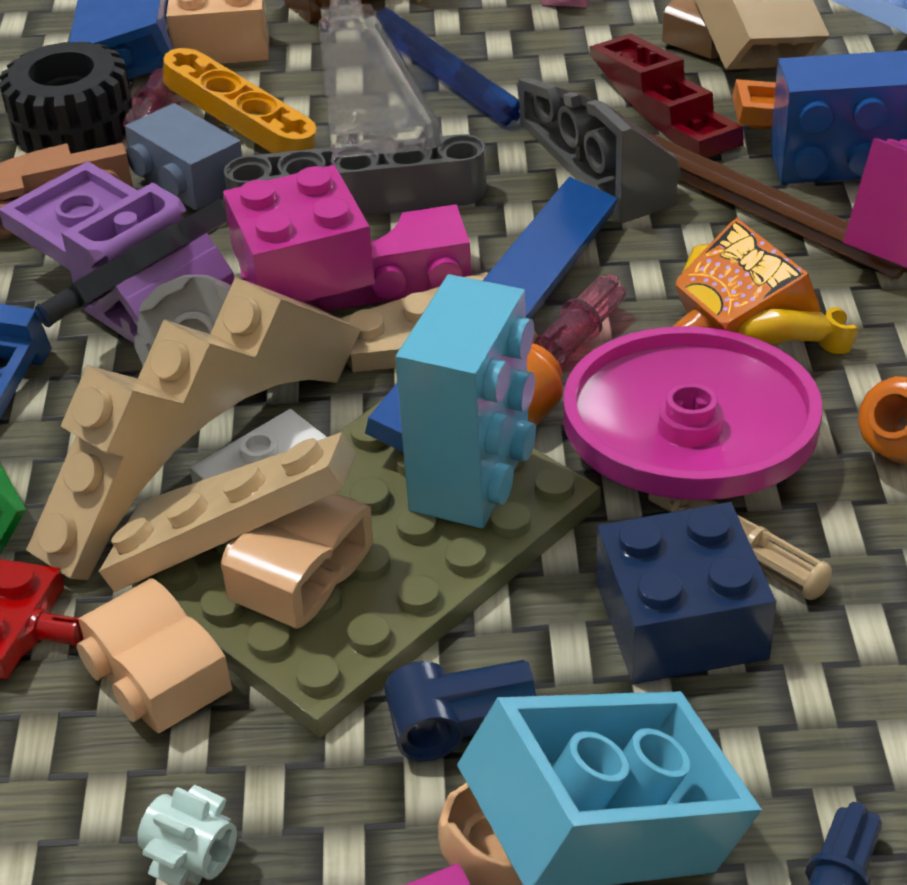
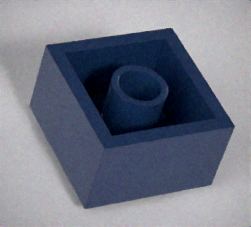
[596,502,776,685]

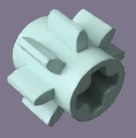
[137,785,237,885]

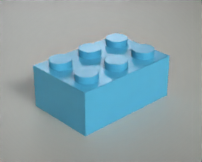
[395,274,536,529]
[457,691,762,885]

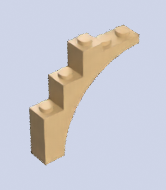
[26,277,361,581]

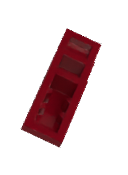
[589,34,744,158]

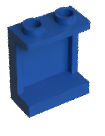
[69,0,175,79]

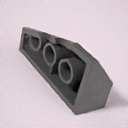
[519,77,681,224]

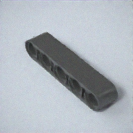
[224,134,487,216]

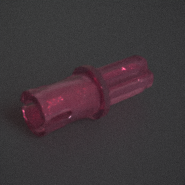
[123,68,176,128]
[534,274,626,366]

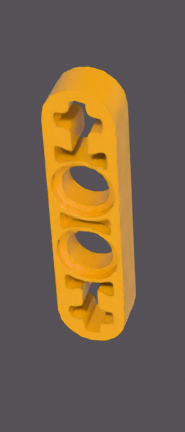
[163,48,316,153]

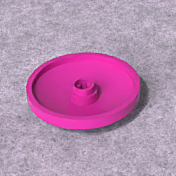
[563,326,822,500]

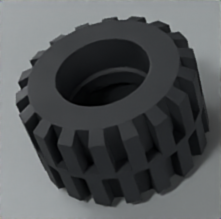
[0,41,135,154]

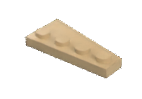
[99,432,356,592]

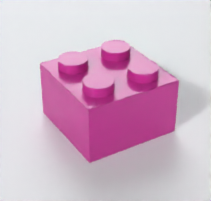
[223,165,375,302]

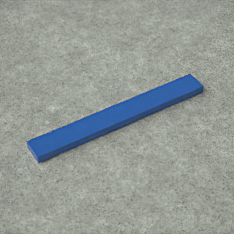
[365,177,618,452]

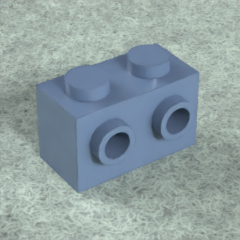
[125,103,242,210]

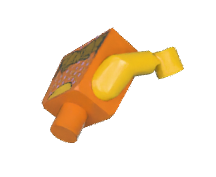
[671,218,859,354]

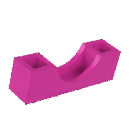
[239,204,472,311]

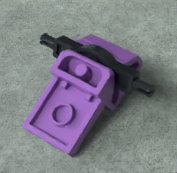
[0,161,234,343]

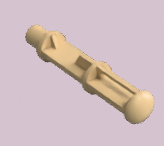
[648,494,832,600]

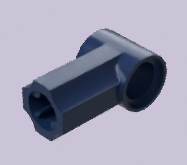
[384,660,536,761]

